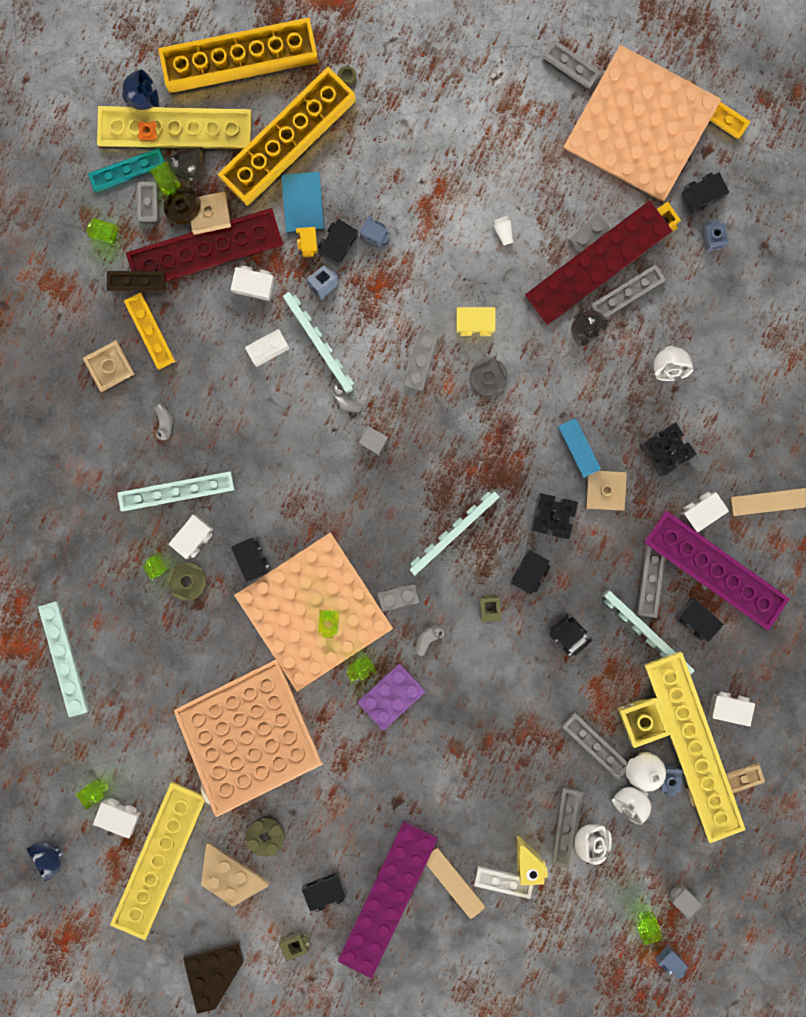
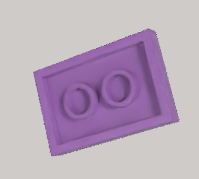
[357,663,425,731]

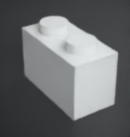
[231,266,275,301]
[245,329,290,367]
[680,491,729,532]
[168,515,213,559]
[708,691,755,726]
[93,798,141,839]

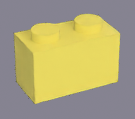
[456,307,495,336]

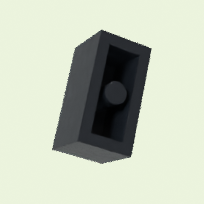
[681,172,730,214]
[317,219,358,267]
[231,537,270,582]
[510,550,551,595]
[676,598,724,642]
[302,871,347,912]

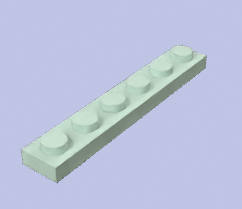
[283,292,354,394]
[117,471,235,512]
[410,491,500,575]
[602,590,694,675]
[38,601,89,717]

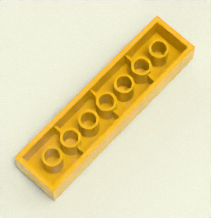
[158,18,319,93]
[218,67,356,207]

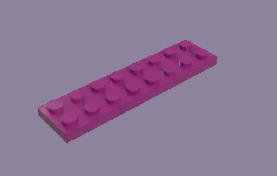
[643,511,790,630]
[338,821,438,979]

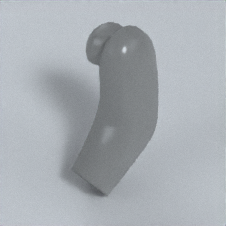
[332,384,362,414]
[154,403,173,440]
[415,625,445,656]

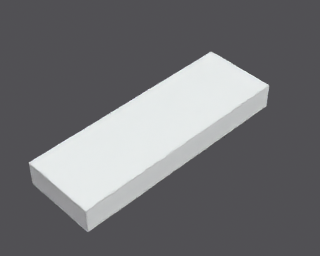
[474,866,533,899]

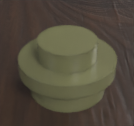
[337,66,357,86]

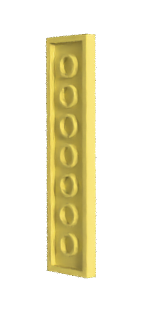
[97,106,252,149]
[110,782,205,940]

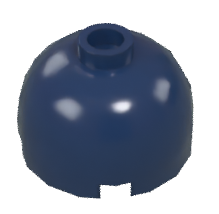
[122,69,159,110]
[26,841,63,882]

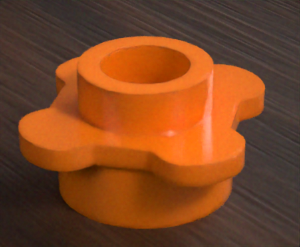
[137,121,157,141]

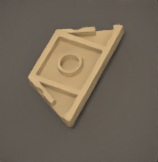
[201,842,270,906]

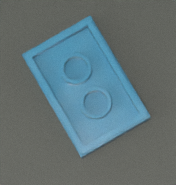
[281,172,324,233]

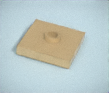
[191,192,231,235]
[83,340,135,392]
[586,471,627,511]

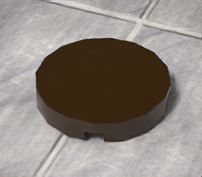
[163,187,201,224]

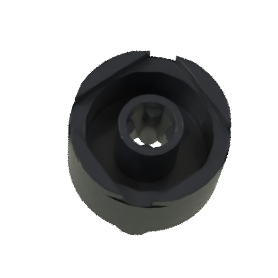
[549,612,593,657]

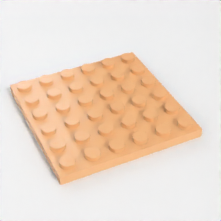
[564,45,721,203]
[234,532,393,691]
[173,659,323,817]

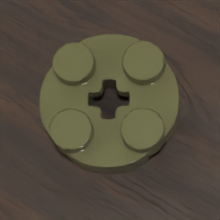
[167,562,207,601]
[246,816,285,857]

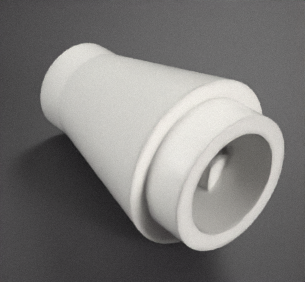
[493,216,514,246]

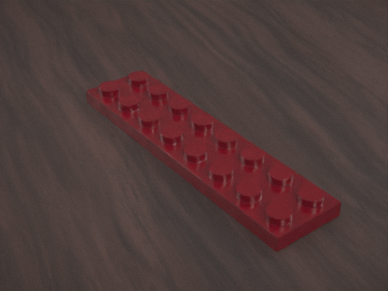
[525,200,673,326]
[126,208,284,282]

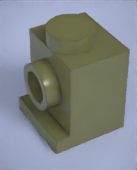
[479,593,501,622]
[279,931,310,962]

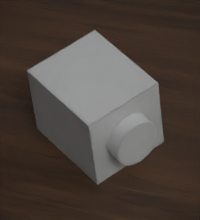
[358,426,388,455]
[668,884,702,919]

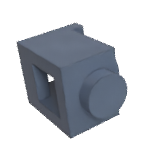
[360,215,391,247]
[702,220,730,251]
[307,266,338,301]
[659,766,683,796]
[655,945,688,978]

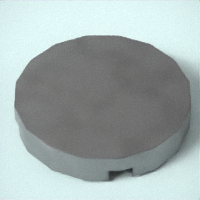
[470,358,508,396]

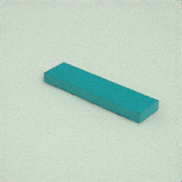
[88,148,167,193]

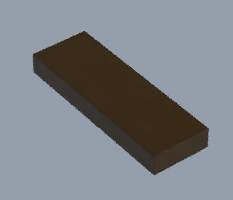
[107,271,166,292]

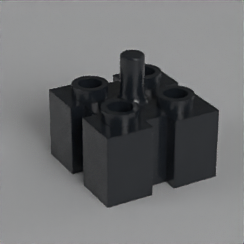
[640,422,697,477]
[530,493,578,540]

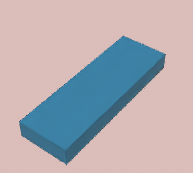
[558,418,601,478]

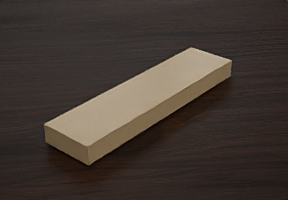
[729,488,806,516]
[686,763,765,807]
[426,846,486,919]

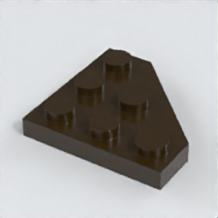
[183,941,244,1014]

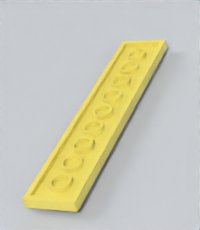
[644,651,746,843]

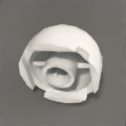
[654,346,693,381]
[626,751,666,792]
[612,787,651,825]
[574,824,612,865]

